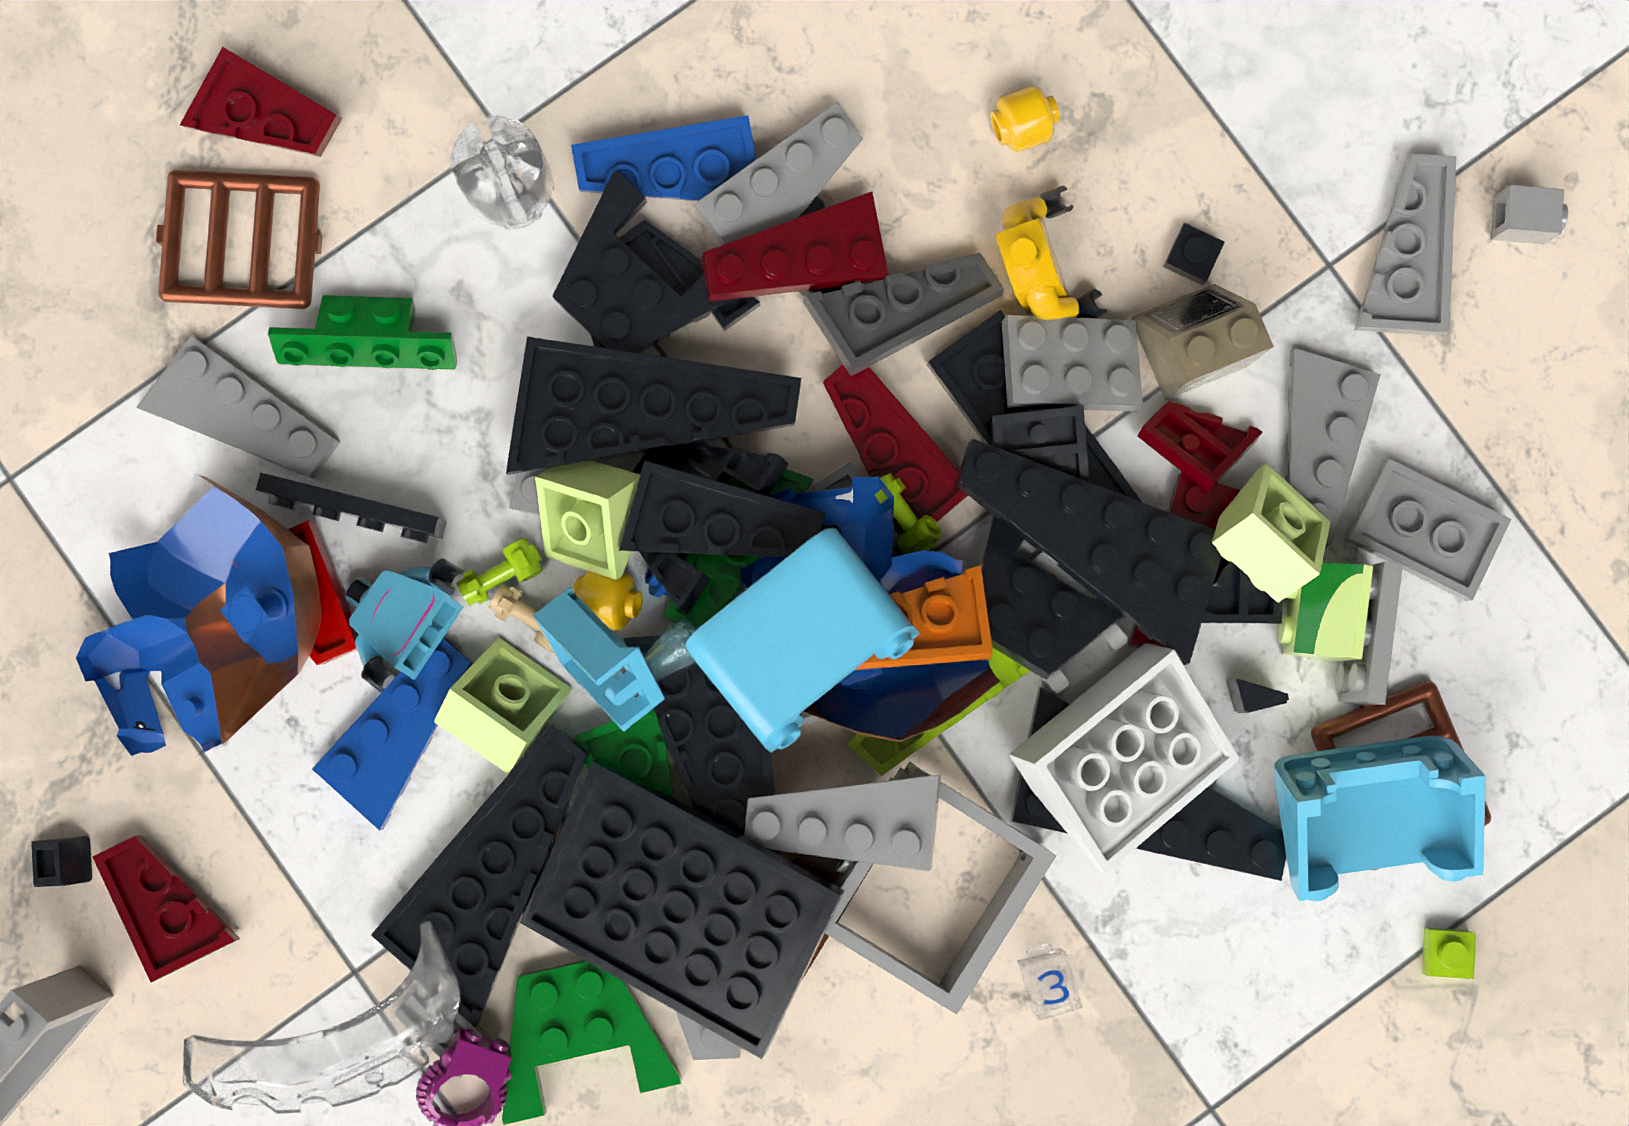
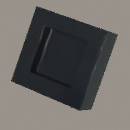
[1163,223,1225,285]

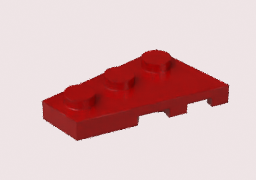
[232,521,358,665]

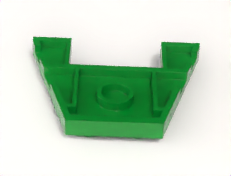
[502,960,682,1125]

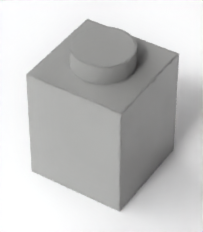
[1491,185,1568,244]

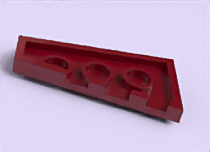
[701,191,889,301]
[823,364,968,535]

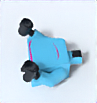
[346,558,465,693]

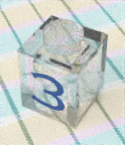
[1017,943,1083,1021]

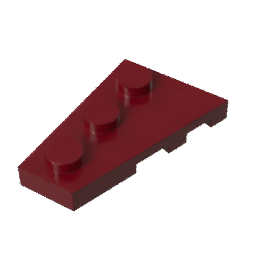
[180,47,342,157]
[92,835,240,983]

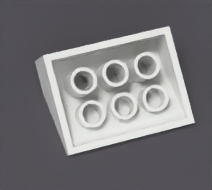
[1009,643,1240,874]

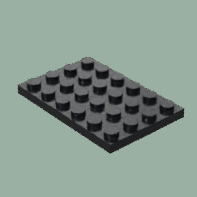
[520,758,845,1059]

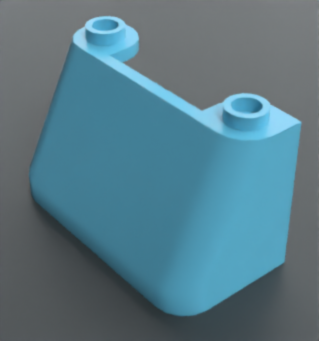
[686,528,920,752]
[1274,736,1485,901]

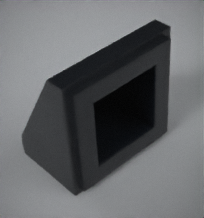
[1226,678,1289,713]
[31,836,92,887]

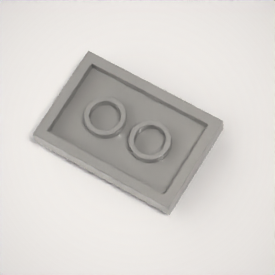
[1002,315,1143,411]
[1345,458,1511,601]
[1335,562,1403,705]

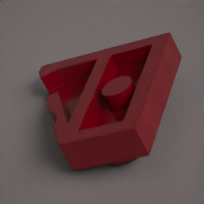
[1137,401,1263,492]

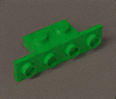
[268,295,457,370]

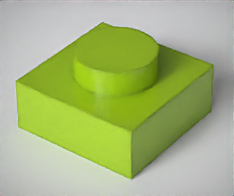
[1422,928,1476,979]

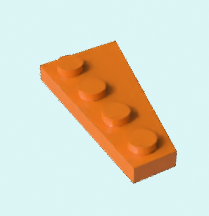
[855,565,993,670]

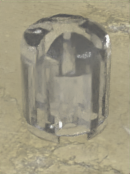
[450,115,555,230]

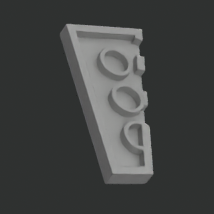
[693,102,863,245]
[1354,153,1456,336]
[136,335,340,479]
[1285,348,1381,547]
[744,774,942,871]

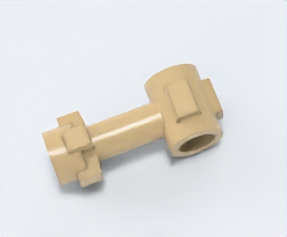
[488,584,554,653]

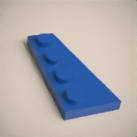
[571,115,756,201]
[312,637,473,831]

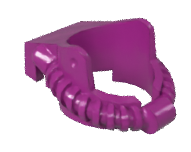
[416,1028,512,1126]

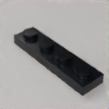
[255,472,447,544]

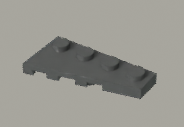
[803,253,1004,376]

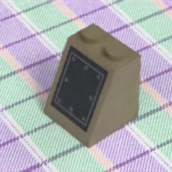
[1131,284,1274,400]

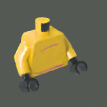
[995,186,1107,320]

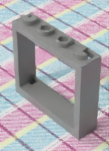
[825,761,1056,1015]
[0,966,114,1126]

